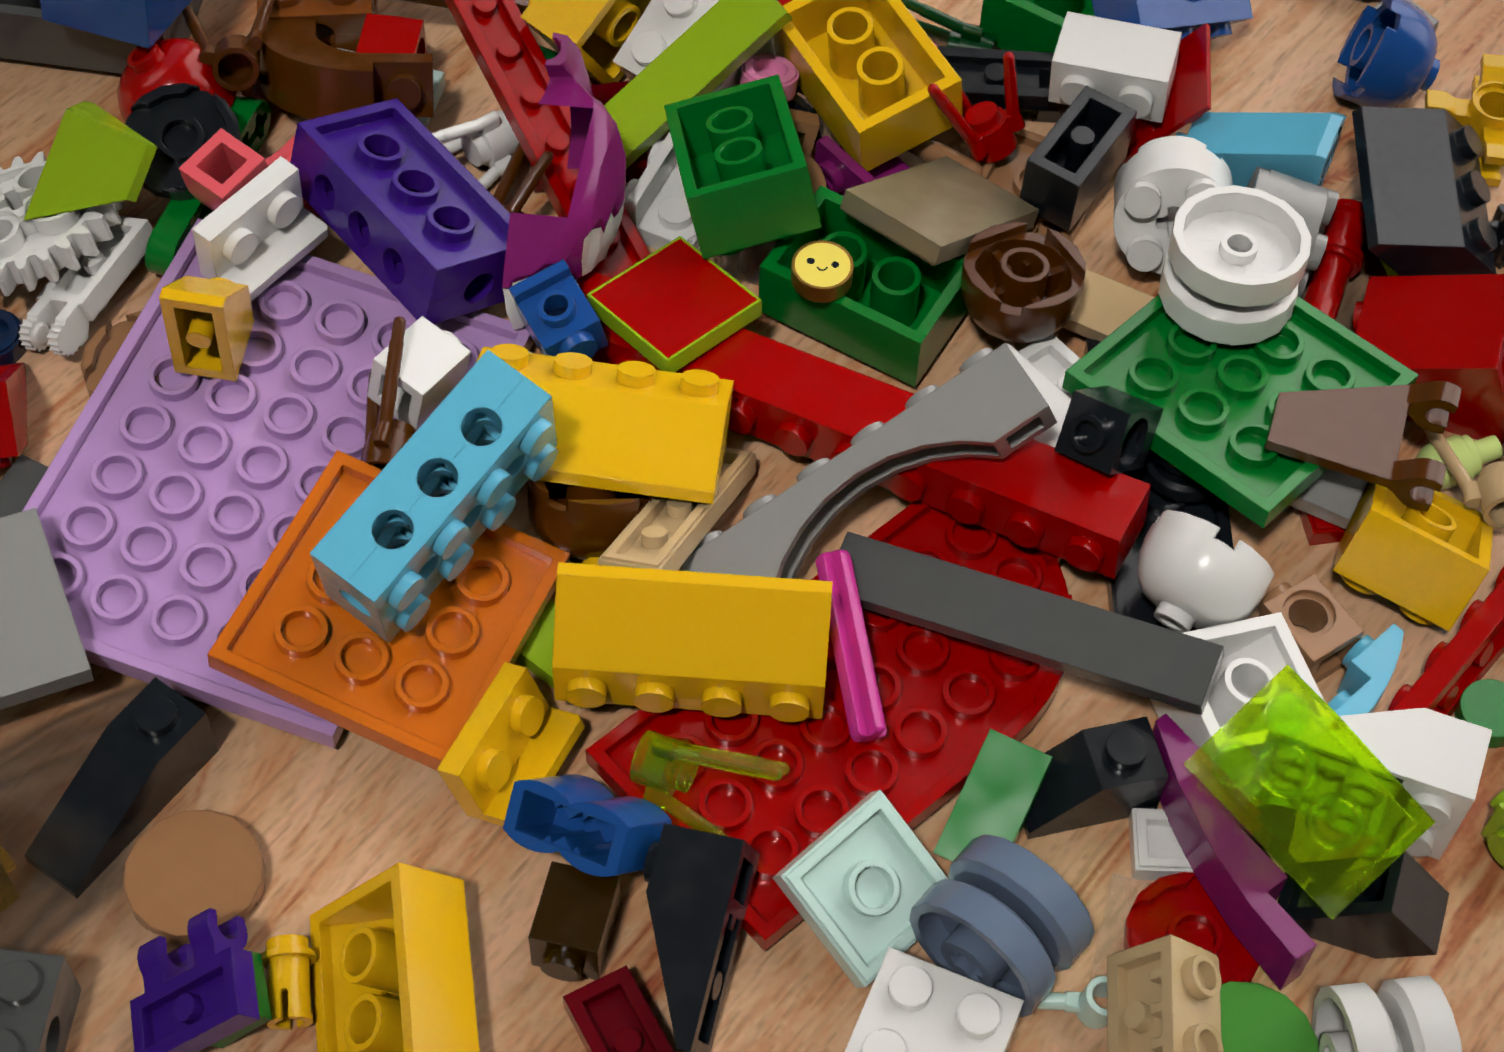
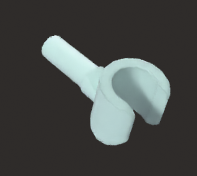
[1036,976,1107,1029]

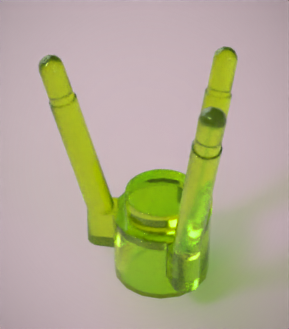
[630,730,790,837]

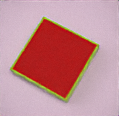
[586,236,762,372]

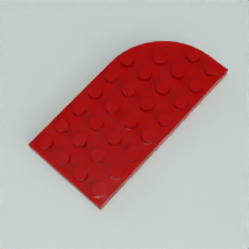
[585,501,1072,951]

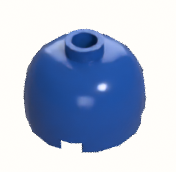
[1332,0,1440,107]

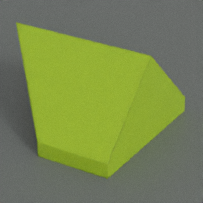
[23,101,158,221]

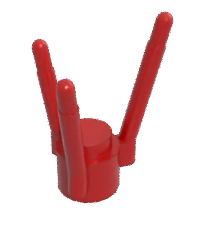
[927,41,1025,163]

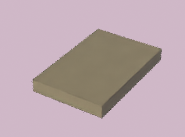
[840,156,1040,266]

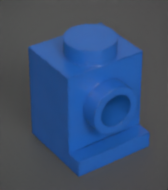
[509,259,608,358]

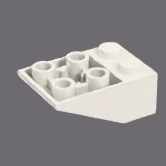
[1243,708,1492,860]

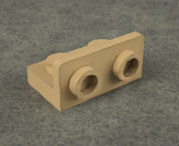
[1107,934,1224,1052]

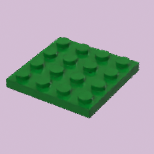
[1062,294,1419,529]

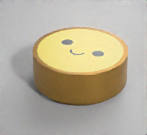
[791,240,854,303]

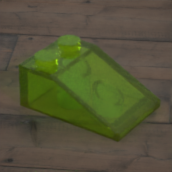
[1182,664,1435,920]

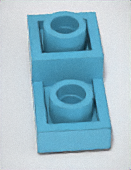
[1327,623,1404,717]

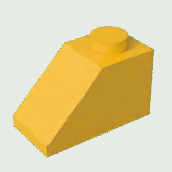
[159,275,254,381]

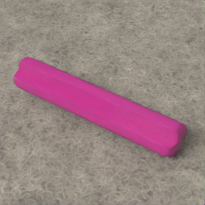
[815,550,887,743]

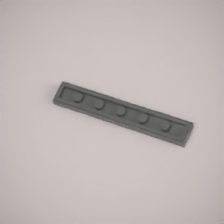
[840,531,1224,715]

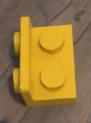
[437,662,585,826]

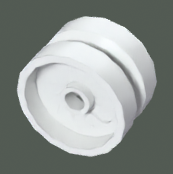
[1158,185,1311,346]
[1312,975,1462,1052]

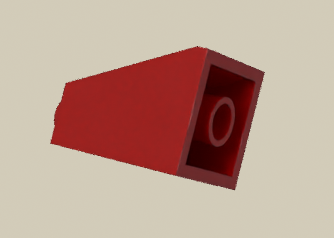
[1353,274,1504,445]

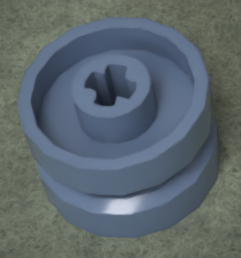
[909,834,1095,1018]

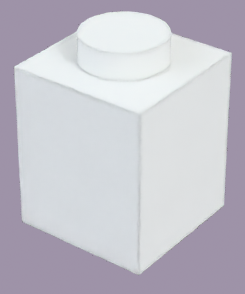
[367,316,471,431]

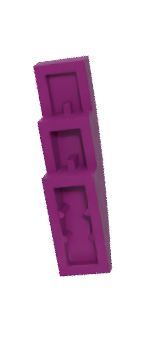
[1152,714,1317,991]

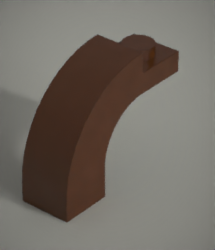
[259,19,434,119]

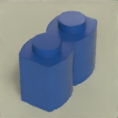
[503,774,672,877]

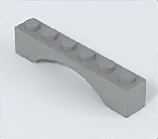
[680,343,1057,579]

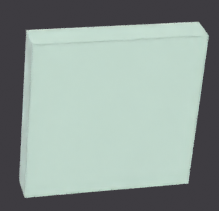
[772,789,948,988]

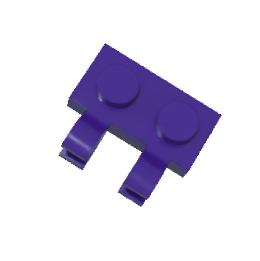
[130,908,260,1052]

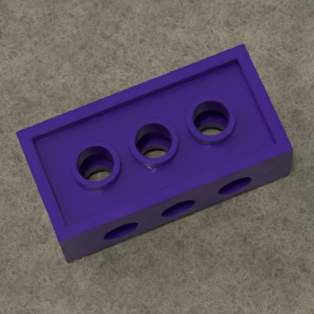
[290,98,510,324]

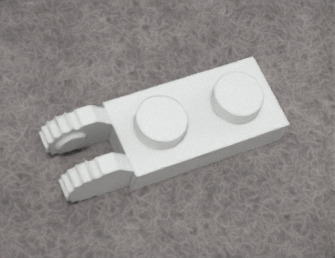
[18,216,153,357]

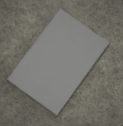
[0,507,94,710]

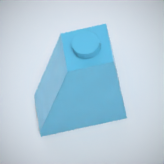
[1176,112,1347,187]

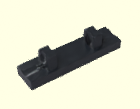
[937,46,1070,123]

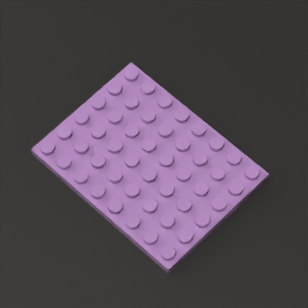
[23,218,533,749]

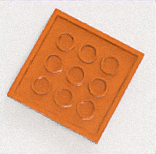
[207,450,570,771]

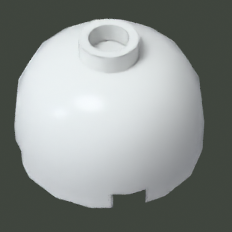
[1138,510,1274,633]

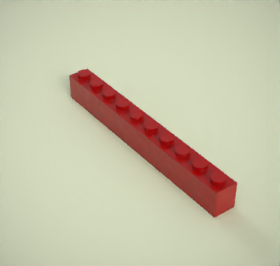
[577,271,1151,579]

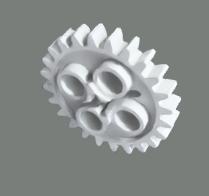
[0,151,123,296]

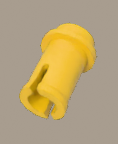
[261,934,316,1031]

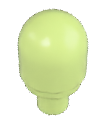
[1416,434,1503,490]

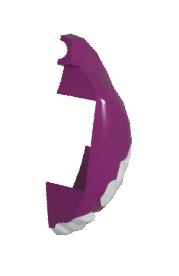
[502,32,626,330]

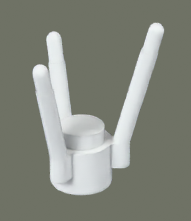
[432,110,519,189]

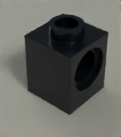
[1054,386,1163,475]

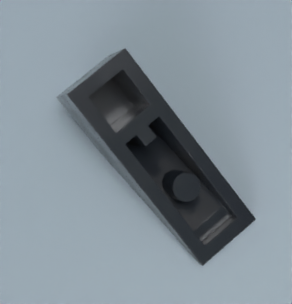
[24,677,218,899]
[644,823,760,1052]

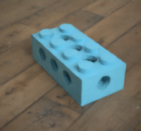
[310,350,558,643]

